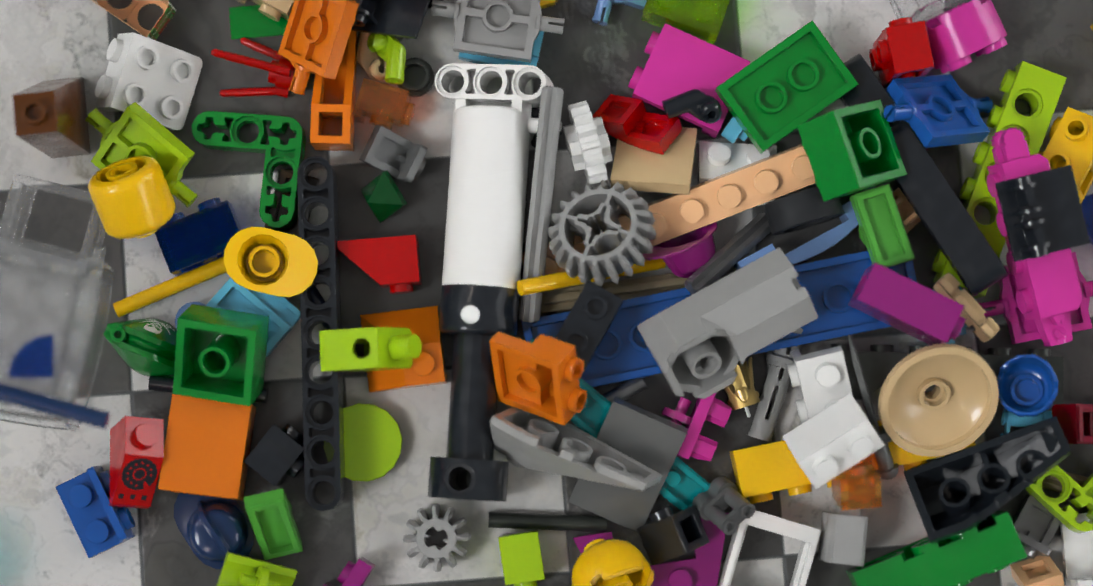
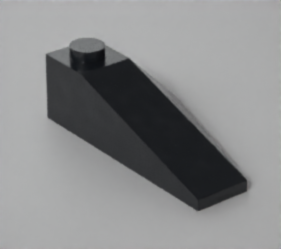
[903,416,1072,544]

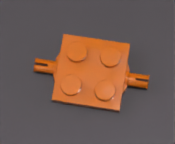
[278,0,359,95]

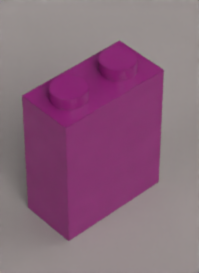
[848,262,966,345]

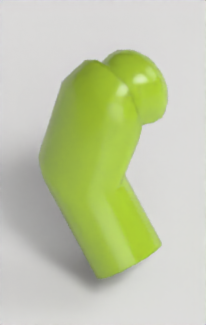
[367,33,406,85]

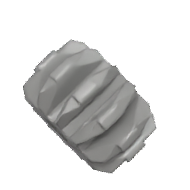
[403,504,471,572]

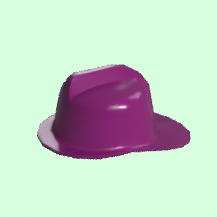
[642,222,718,278]

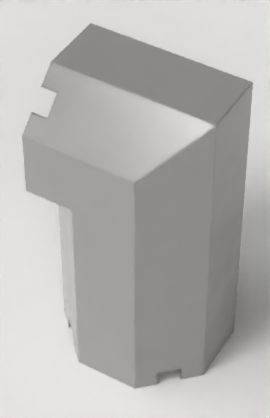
[637,247,818,399]

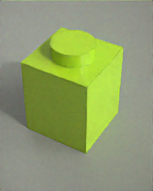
[498,530,545,586]

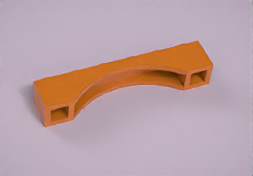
[310,0,358,151]

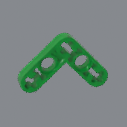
[191,111,306,231]

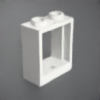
[718,510,821,586]

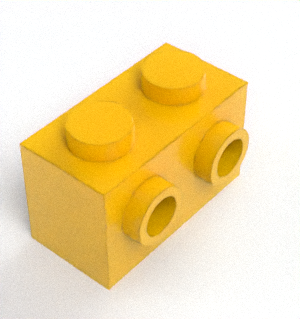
[1038,107,1093,203]

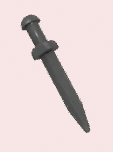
[847,334,899,480]

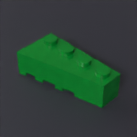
[846,510,1028,586]

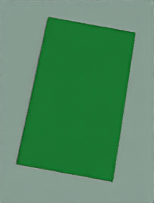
[229,5,288,40]

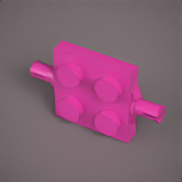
[979,252,1093,345]

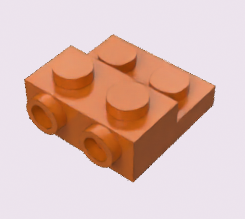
[489,331,587,426]

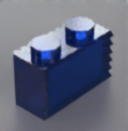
[155,198,242,276]

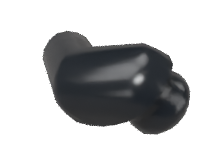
[662,89,722,124]

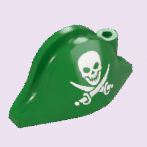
[103,318,177,377]

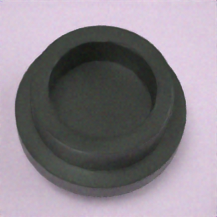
[397,58,434,97]

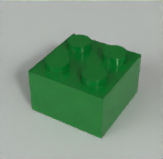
[797,99,907,202]
[173,304,269,406]

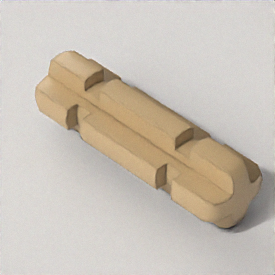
[933,273,1000,343]

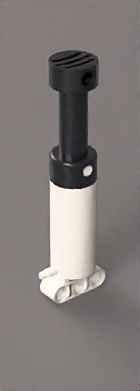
[428,63,562,502]

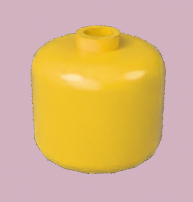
[88,156,176,239]

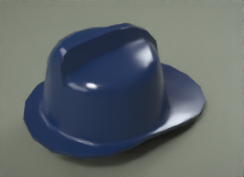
[174,493,254,569]

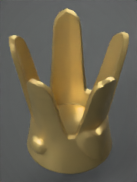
[724,356,761,418]

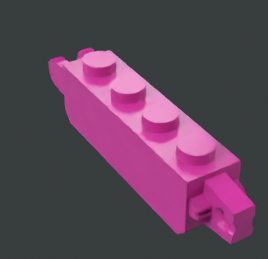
[987,127,1083,346]

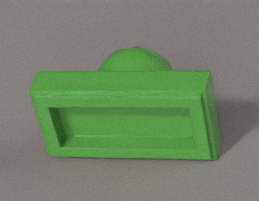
[849,184,915,268]
[244,488,303,560]

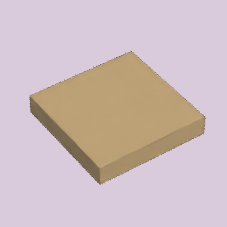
[610,127,697,195]

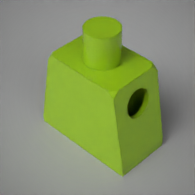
[319,327,422,372]

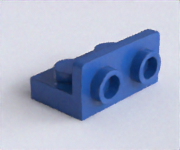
[55,466,135,558]

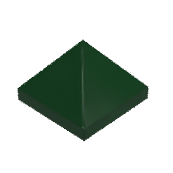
[361,170,407,223]

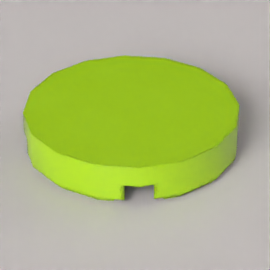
[324,403,403,482]

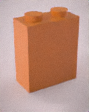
[158,394,256,501]

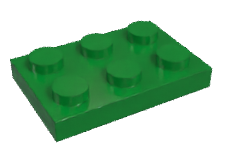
[715,20,858,154]

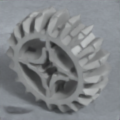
[548,180,656,287]

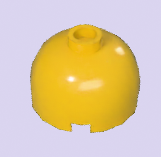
[572,539,654,586]

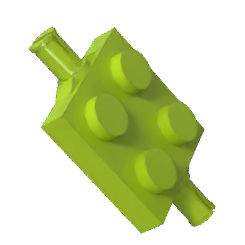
[85,102,198,208]

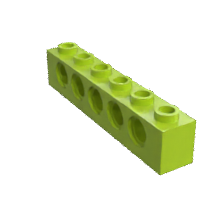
[932,61,1067,299]

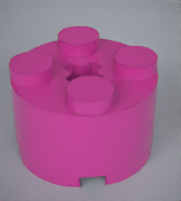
[925,0,1008,74]

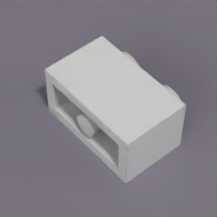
[782,393,885,489]

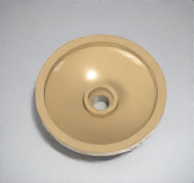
[878,344,999,457]

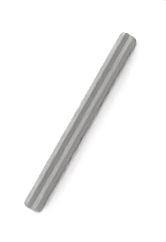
[518,86,564,323]

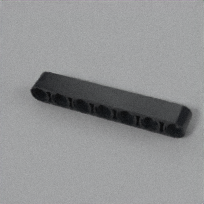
[840,54,1008,297]

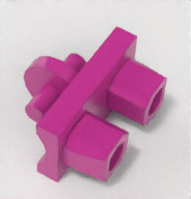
[661,393,732,461]

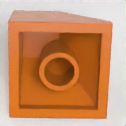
[360,306,447,393]

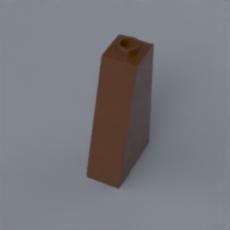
[13,77,91,158]

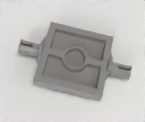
[431,0,565,63]

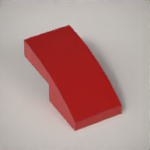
[593,94,683,155]

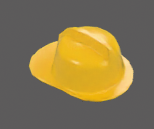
[223,227,318,297]

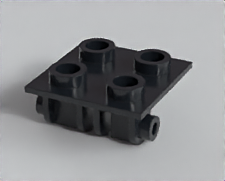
[351,0,430,39]
[995,165,1090,262]

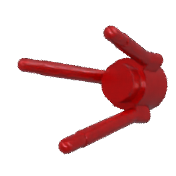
[211,37,296,98]

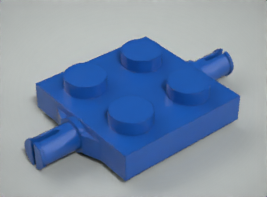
[884,74,993,148]

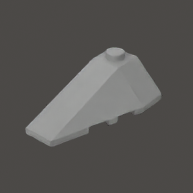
[490,407,662,491]

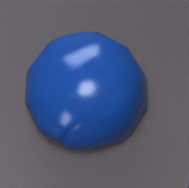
[997,354,1058,417]

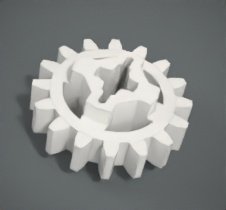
[563,100,613,187]

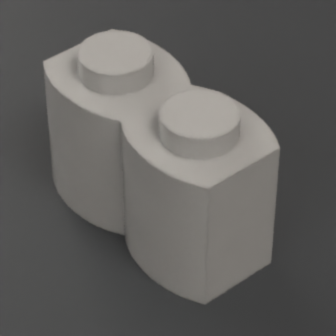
[818,505,868,566]

